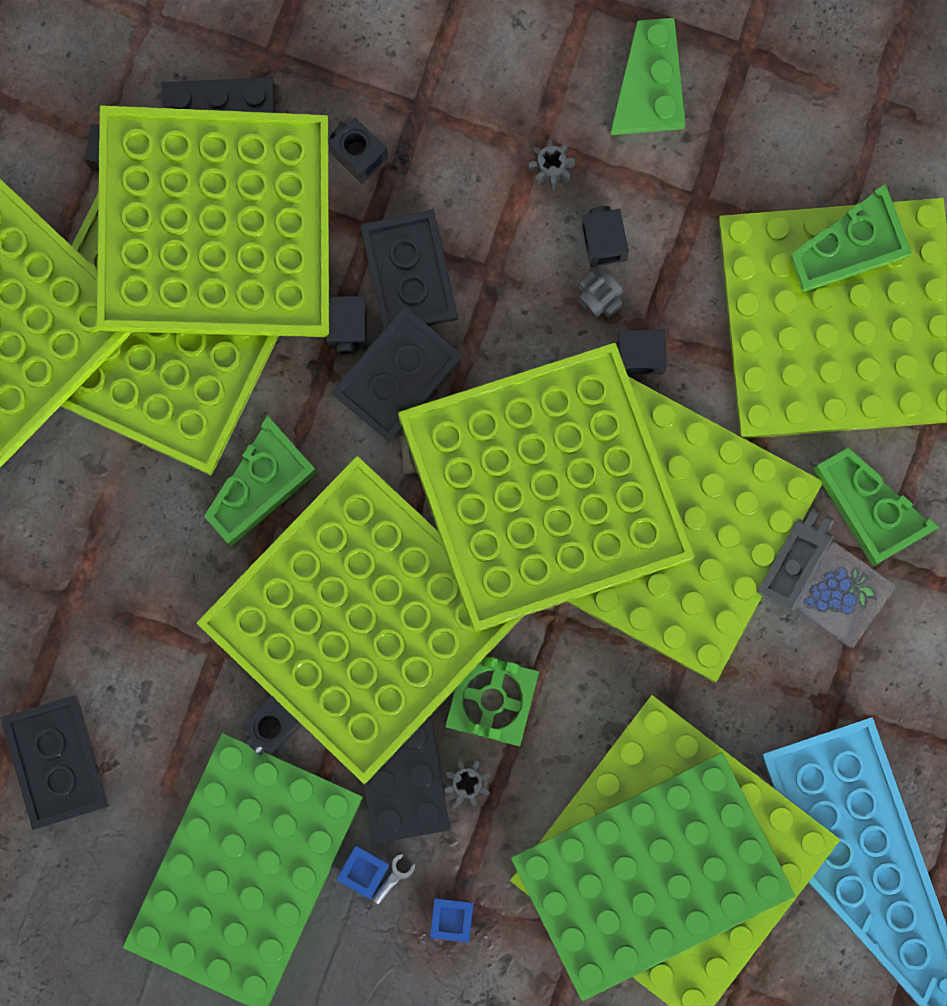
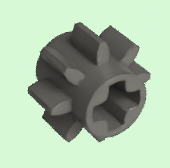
[528,140,575,190]
[577,272,624,318]
[444,760,491,807]

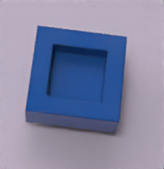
[337,846,390,899]
[430,898,474,943]

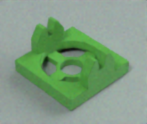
[445,657,539,747]

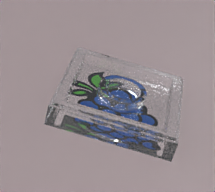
[795,542,897,649]

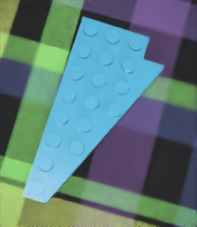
[761,717,947,1006]

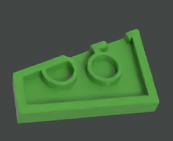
[611,18,685,135]
[789,183,912,293]
[204,415,318,547]
[813,448,939,566]

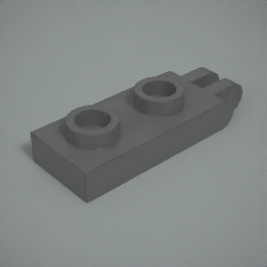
[758,509,834,612]

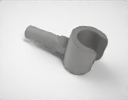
[371,854,415,904]

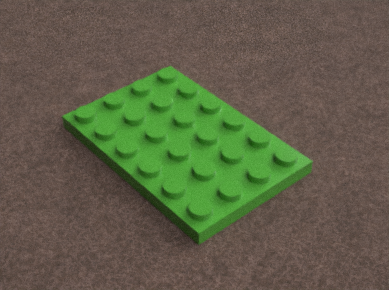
[123,733,363,1006]
[511,752,795,1002]

